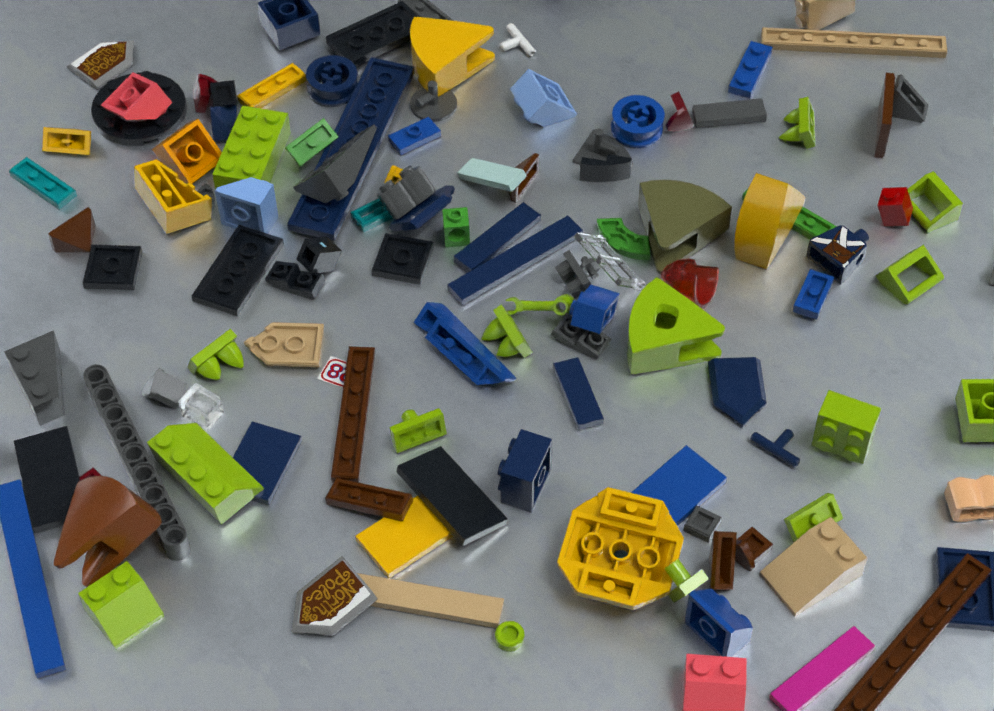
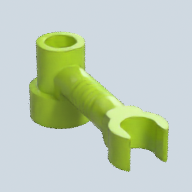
[505,294,574,316]

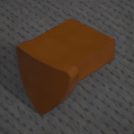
[735,527,773,571]

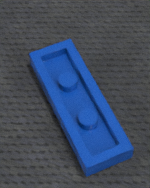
[728,41,773,99]

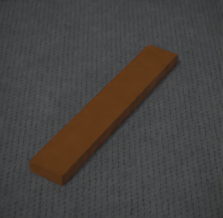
[331,346,375,483]

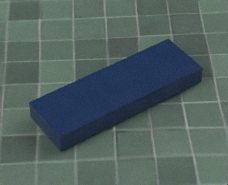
[553,357,604,430]

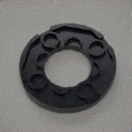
[91,71,187,146]

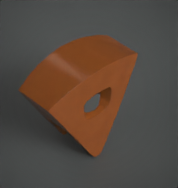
[53,476,162,587]

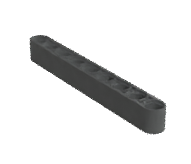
[83,364,191,561]

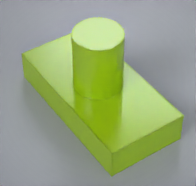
[389,408,447,453]
[664,559,709,603]

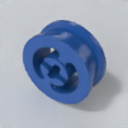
[611,95,665,148]

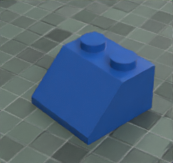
[685,589,753,657]

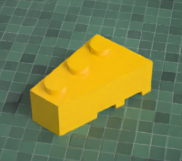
[134,159,212,234]

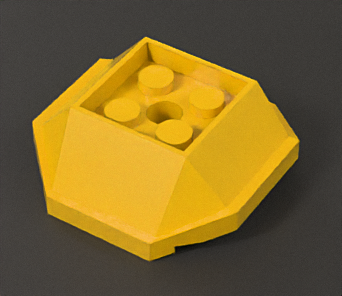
[557,487,684,610]

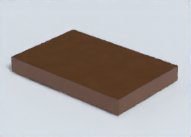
[874,72,895,158]

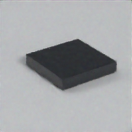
[372,233,434,285]
[83,245,143,290]

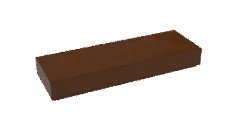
[325,478,413,521]

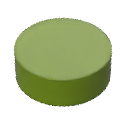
[495,621,524,652]

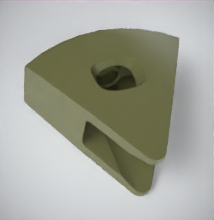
[638,180,732,275]

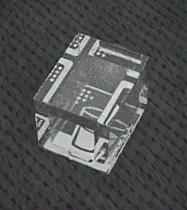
[178,383,224,431]

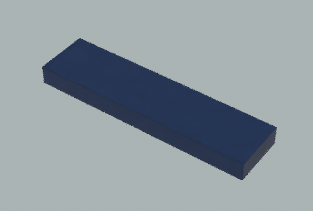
[454,202,541,272]

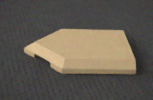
[244,322,324,367]

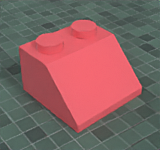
[101,72,173,120]
[683,654,747,711]

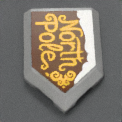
[67,41,134,90]
[292,556,378,636]

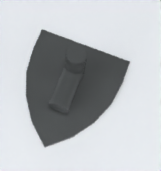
[572,128,633,165]

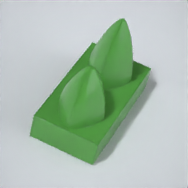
[285,118,338,167]

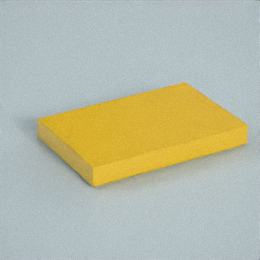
[355,496,453,579]

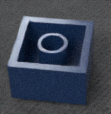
[257,0,321,51]
[497,429,552,513]

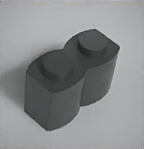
[377,165,436,220]

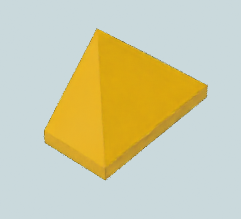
[42,127,91,155]

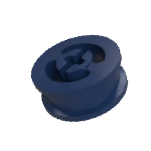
[306,55,358,107]

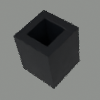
[296,236,342,274]

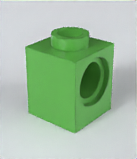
[442,207,470,248]

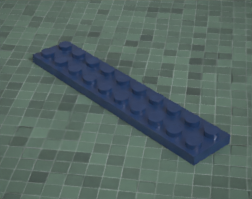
[287,57,415,241]

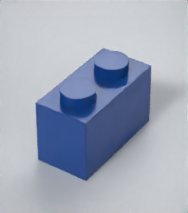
[569,285,620,334]

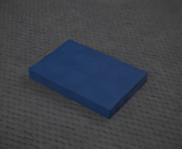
[233,421,302,506]
[935,547,994,632]

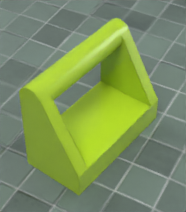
[908,171,963,233]
[875,245,944,305]

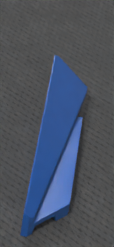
[414,302,516,385]

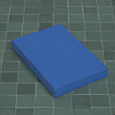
[631,445,727,526]

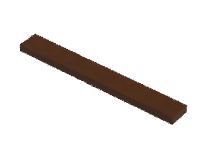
[834,553,991,711]

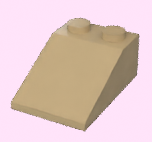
[760,517,867,616]

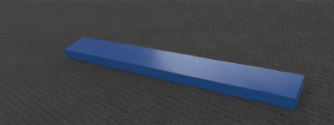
[0,479,66,679]

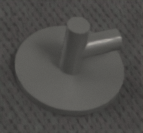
[410,81,457,122]

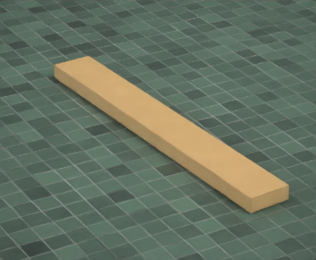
[761,28,947,58]

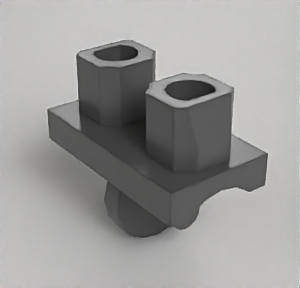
[555,250,601,299]

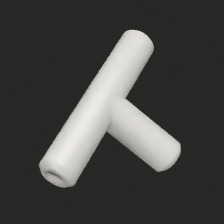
[499,23,536,57]

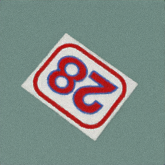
[317,356,347,388]

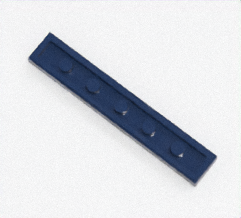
[447,215,583,306]

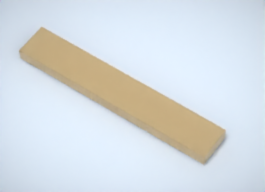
[357,573,504,628]

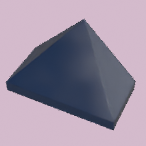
[210,105,237,144]

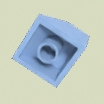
[510,69,577,127]
[215,177,279,234]

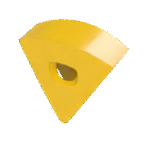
[410,17,495,97]
[734,173,806,269]

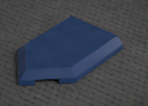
[389,185,455,232]
[708,357,767,428]

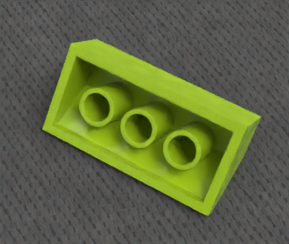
[147,423,264,525]

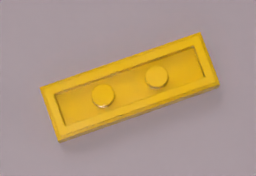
[237,63,307,109]

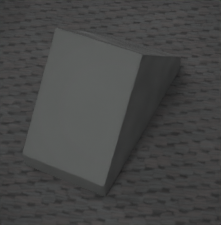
[892,74,929,123]

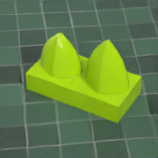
[779,97,815,149]
[481,304,533,358]
[187,329,244,380]

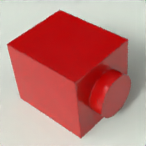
[877,187,913,227]

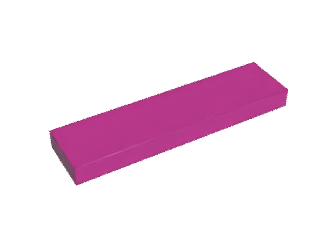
[769,626,875,711]

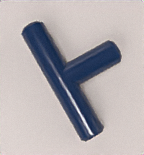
[750,429,800,468]

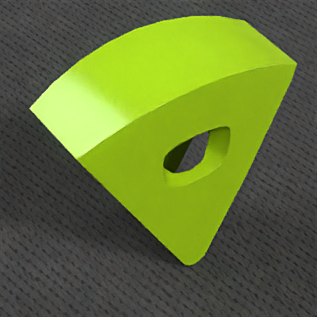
[627,277,725,374]

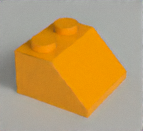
[152,119,222,184]

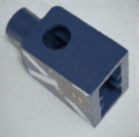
[806,225,869,285]

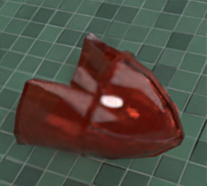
[660,258,719,309]

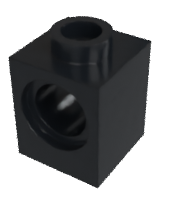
[210,80,238,107]

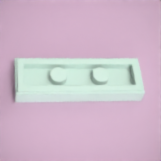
[457,158,527,192]

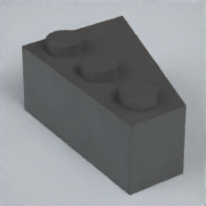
[4,330,65,426]

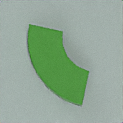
[596,218,650,260]

